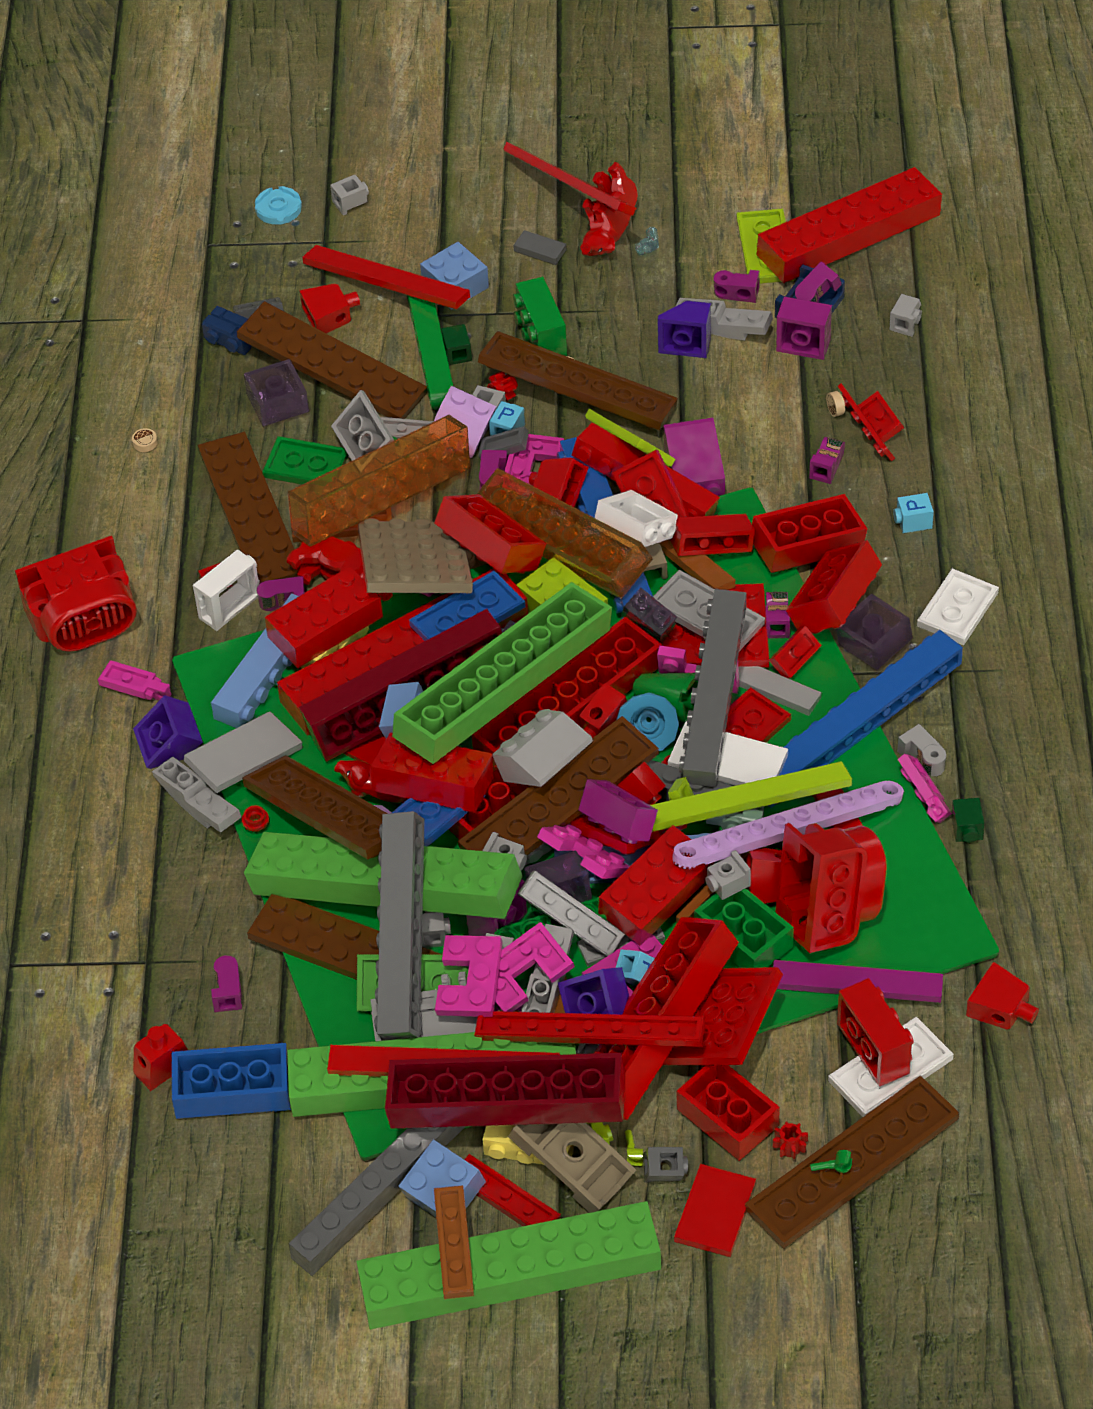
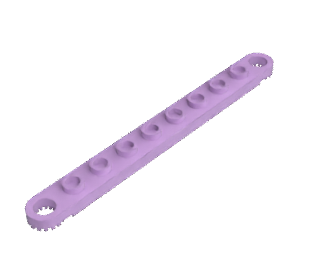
[673,781,904,869]

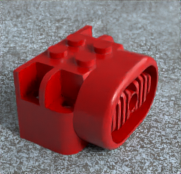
[15,535,137,652]
[775,823,887,953]

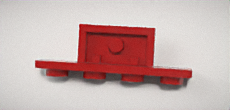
[838,383,905,461]

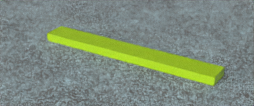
[650,761,852,832]

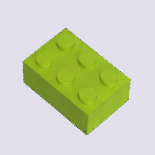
[516,557,608,614]

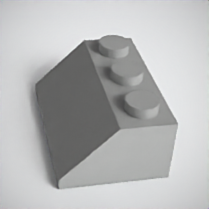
[331,390,397,482]
[493,709,593,787]

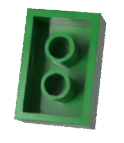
[513,276,567,356]
[694,888,794,968]

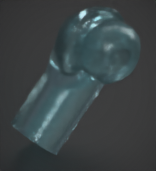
[635,227,659,255]

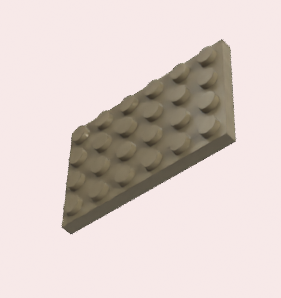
[358,519,473,593]

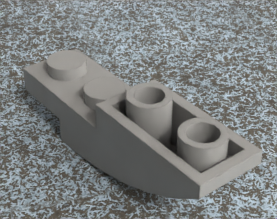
[676,298,773,340]
[152,757,241,832]
[521,924,574,1013]

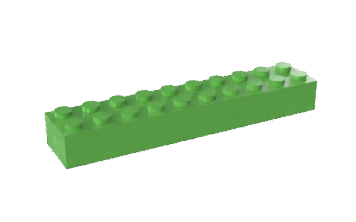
[392,582,612,764]
[244,832,522,919]
[287,1032,576,1117]
[356,1201,661,1330]

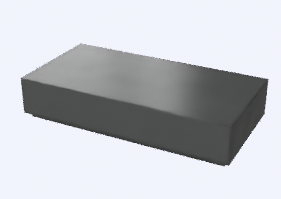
[513,230,567,265]
[478,426,529,460]

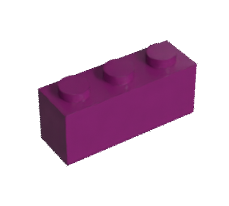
[579,779,658,844]

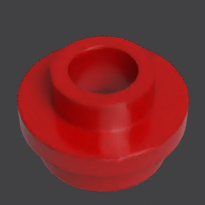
[242,805,269,831]

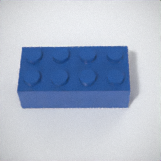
[172,1043,291,1119]

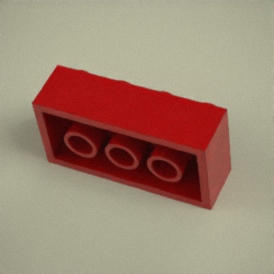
[434,494,547,575]
[752,494,868,573]
[786,540,882,634]
[265,566,383,668]
[371,732,493,813]
[598,825,714,946]

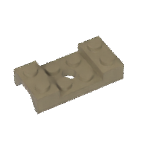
[508,1123,636,1213]

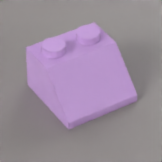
[427,386,496,458]

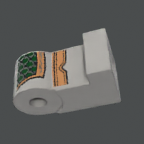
[897,724,946,776]

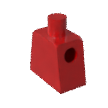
[299,284,360,334]
[529,458,589,512]
[579,683,627,738]
[746,847,782,903]
[966,962,1039,1030]
[133,1024,188,1092]

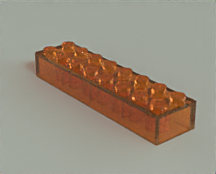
[288,415,470,547]
[477,468,653,599]

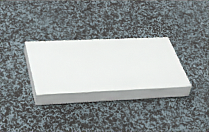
[668,721,788,786]
[828,1017,954,1117]

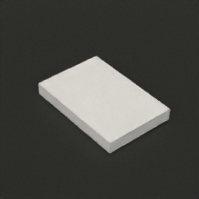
[917,568,999,645]

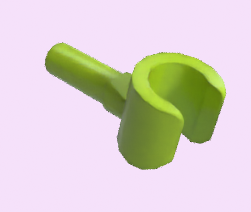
[625,1130,644,1166]

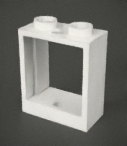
[594,490,678,549]
[193,549,260,631]

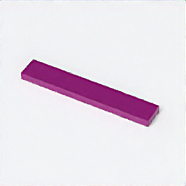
[773,960,943,1003]

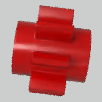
[487,371,518,401]
[772,1121,808,1159]

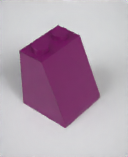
[664,418,725,496]

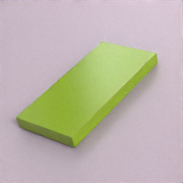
[736,209,796,284]
[585,409,676,467]

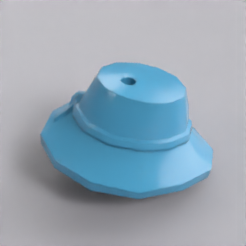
[616,693,679,751]

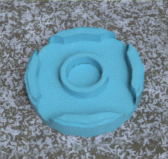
[255,186,302,224]

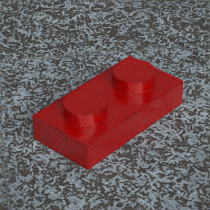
[769,626,822,679]

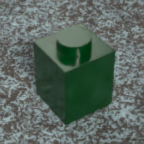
[441,324,472,365]
[951,797,984,842]

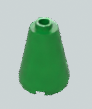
[633,673,698,724]

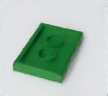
[262,436,349,490]

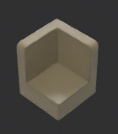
[634,543,667,579]

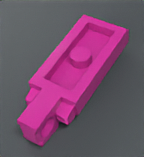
[98,660,172,700]
[898,754,952,823]

